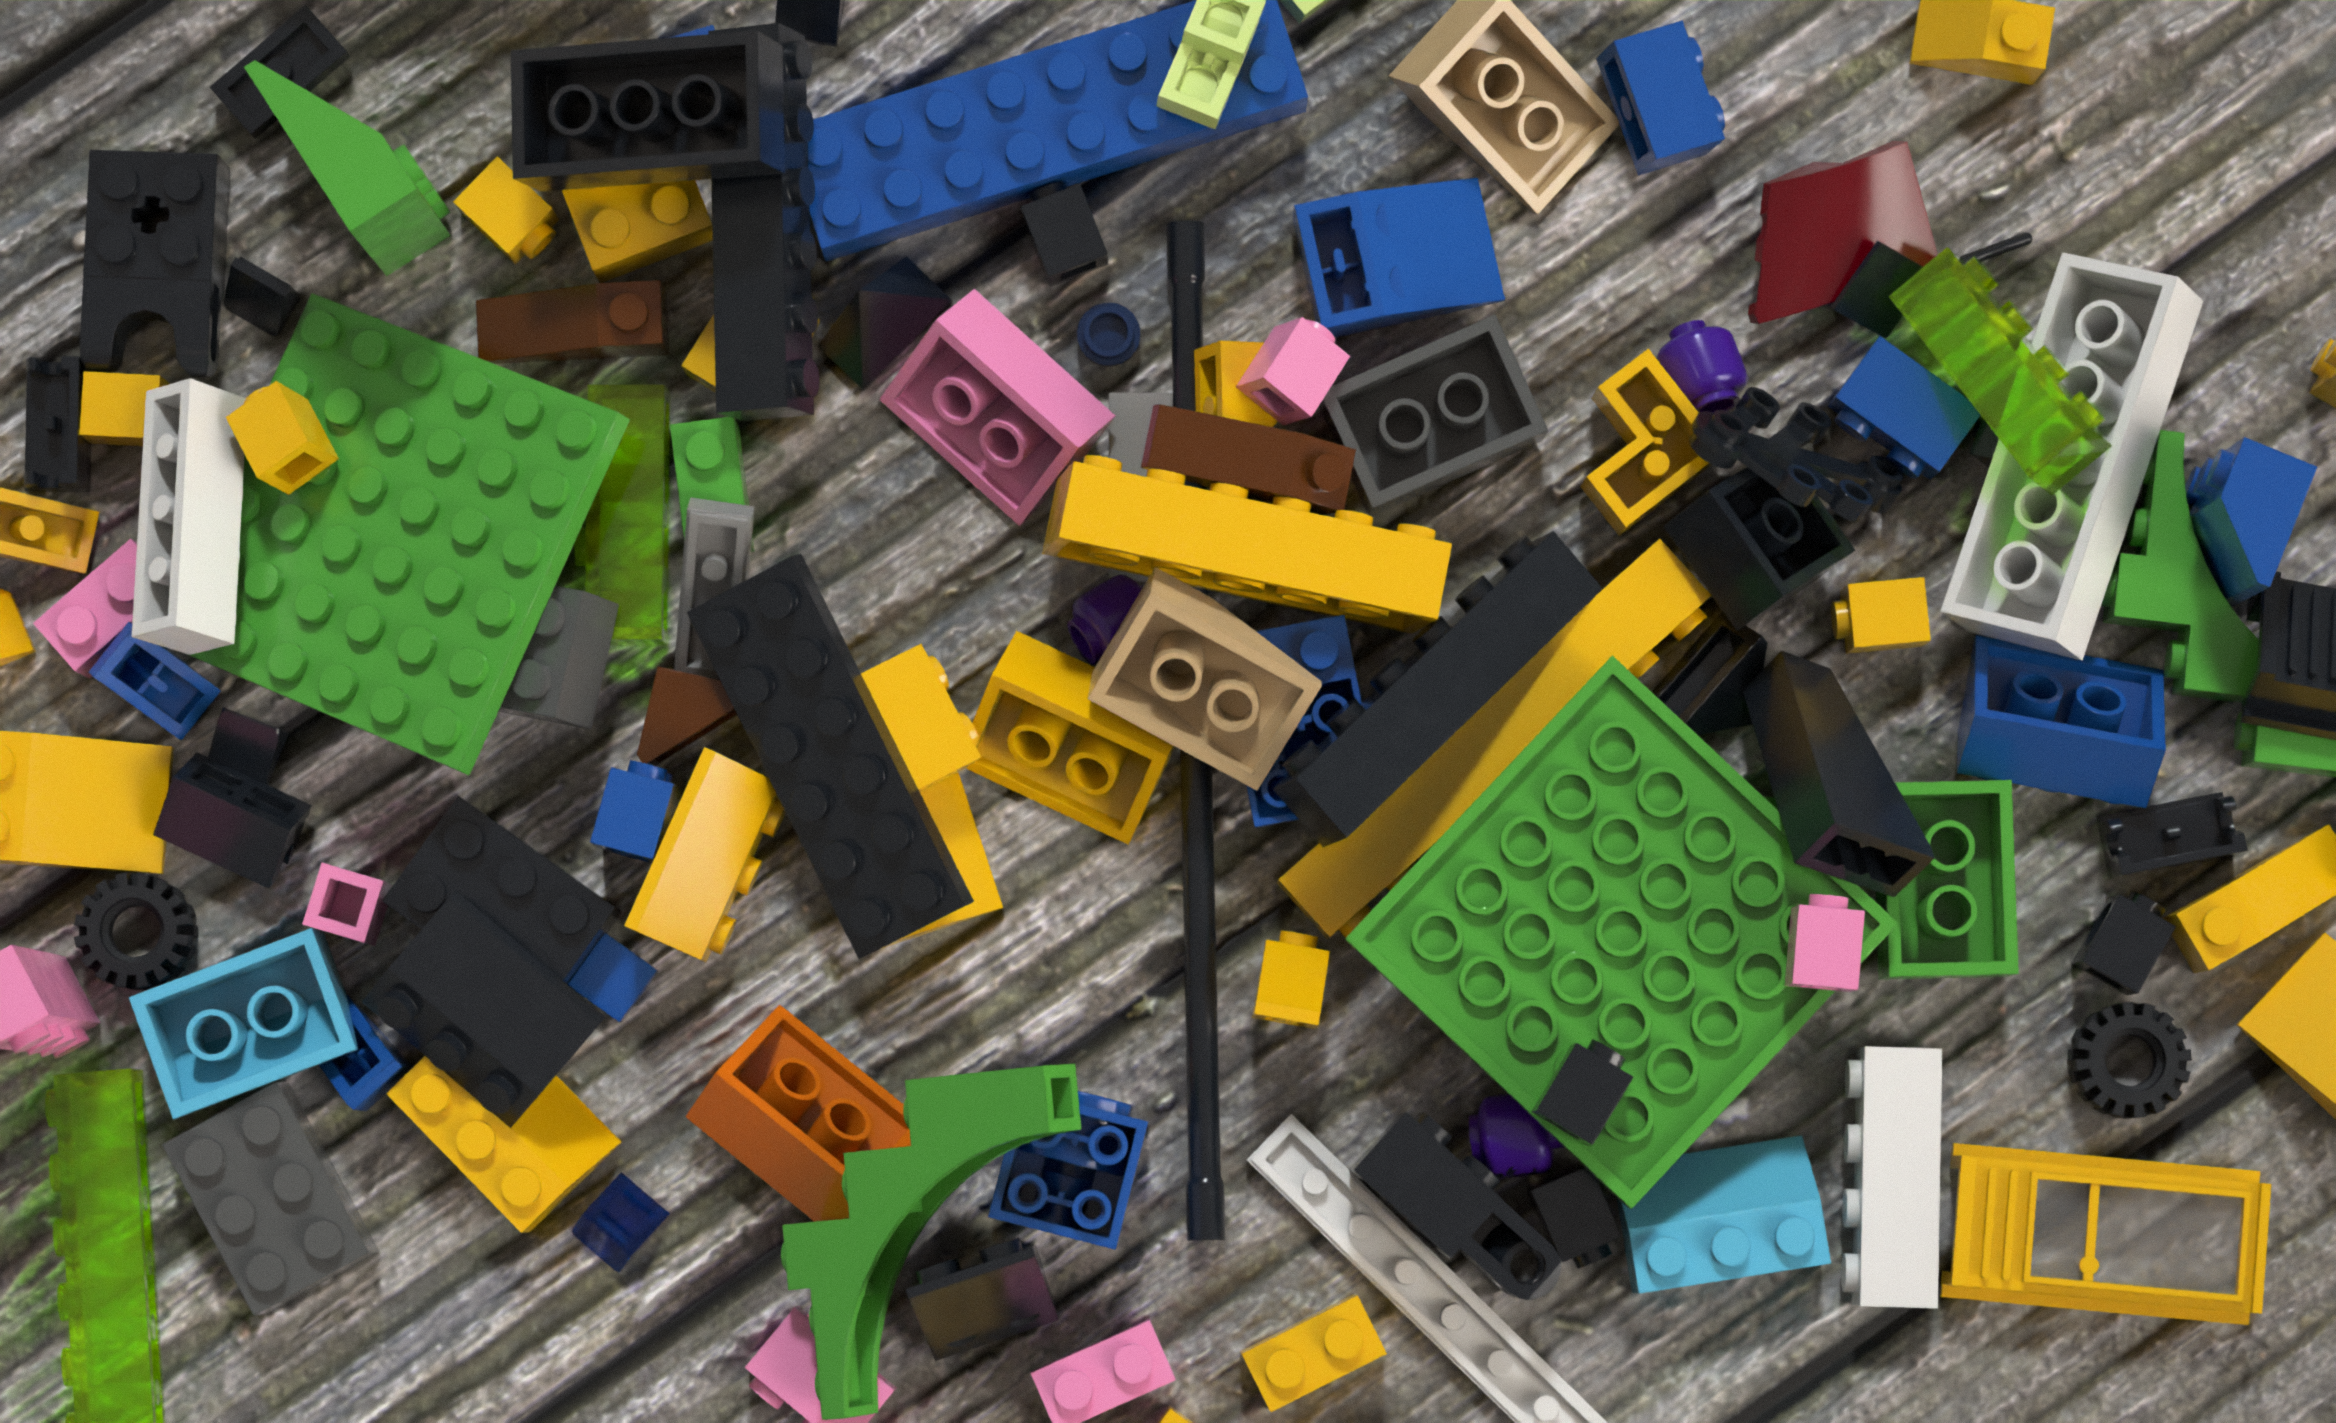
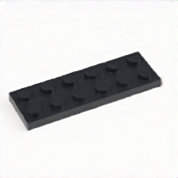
[687,553,974,959]

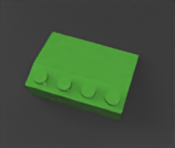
[244,60,451,276]

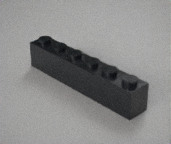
[708,23,820,421]
[1273,531,1603,847]

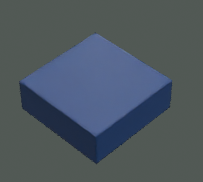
[568,933,659,1023]

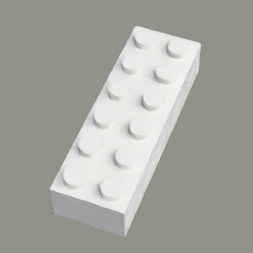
[1940,252,2203,660]

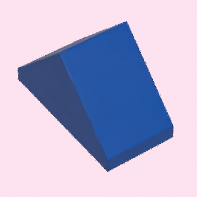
[88,622,221,740]
[319,995,413,1111]

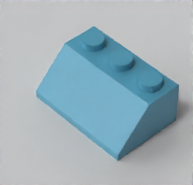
[129,928,358,1119]
[1616,1135,1831,1294]

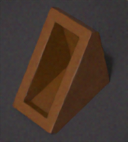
[637,666,737,766]

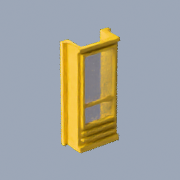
[1940,1143,2272,1325]

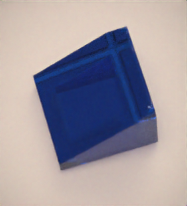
[572,1172,670,1272]

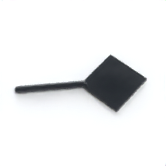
[1831,232,2032,339]

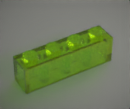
[1889,247,2112,496]
[574,385,671,646]

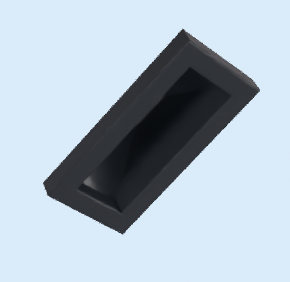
[818,256,952,391]
[1652,611,1768,735]

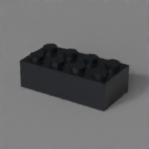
[511,31,785,191]

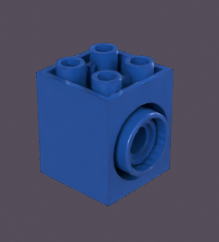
[988,1091,1148,1250]

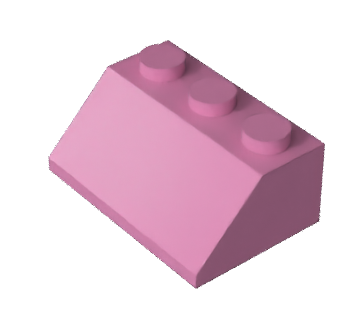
[879,289,1116,526]

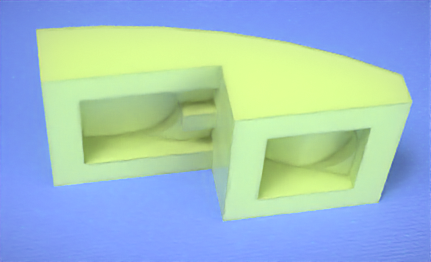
[1156,0,1266,129]

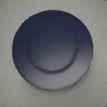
[1077,303,1140,367]

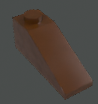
[476,280,669,364]
[1141,404,1356,514]

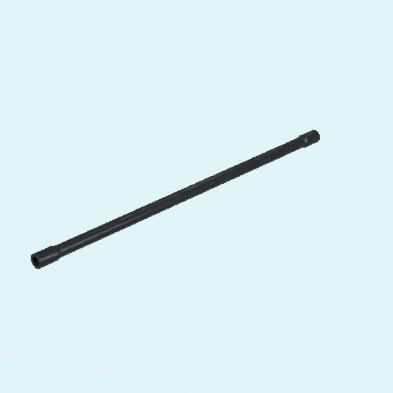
[1166,220,1225,1241]

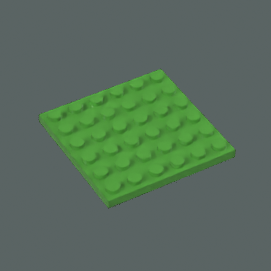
[184,293,630,775]
[1344,655,1899,1209]

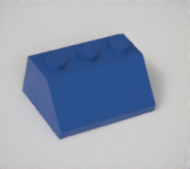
[2185,437,2317,607]
[1957,635,2166,808]

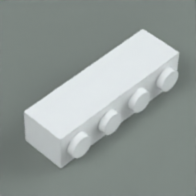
[132,378,246,655]
[1841,1046,1942,1308]

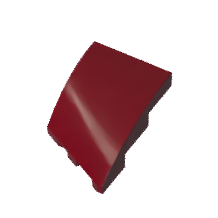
[1748,141,1940,324]

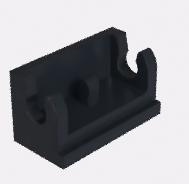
[24,356,91,492]
[153,752,312,888]
[2096,792,2248,879]

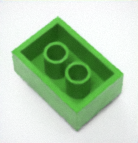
[1876,780,2019,980]

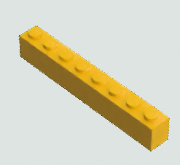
[1277,539,1711,940]

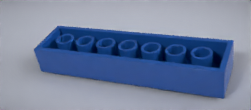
[808,0,1308,262]

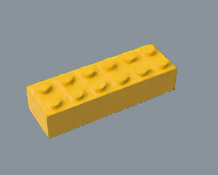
[1042,455,1452,634]

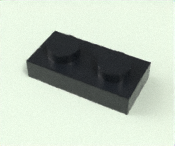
[210,5,351,139]

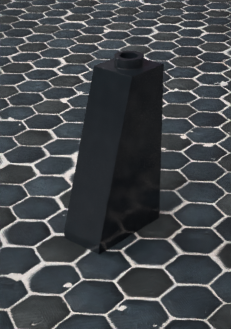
[1743,650,1935,897]

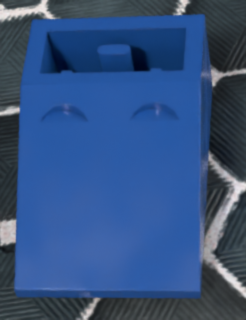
[1292,178,1505,338]
[1245,615,1362,828]

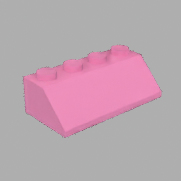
[0,945,101,1059]

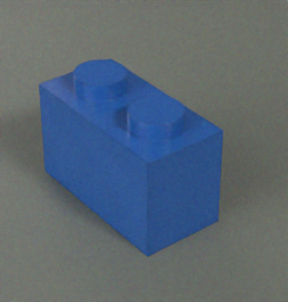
[1596,20,1725,176]
[1828,336,1984,480]
[590,760,684,863]

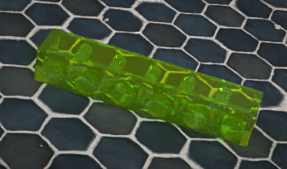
[45,1068,166,1423]

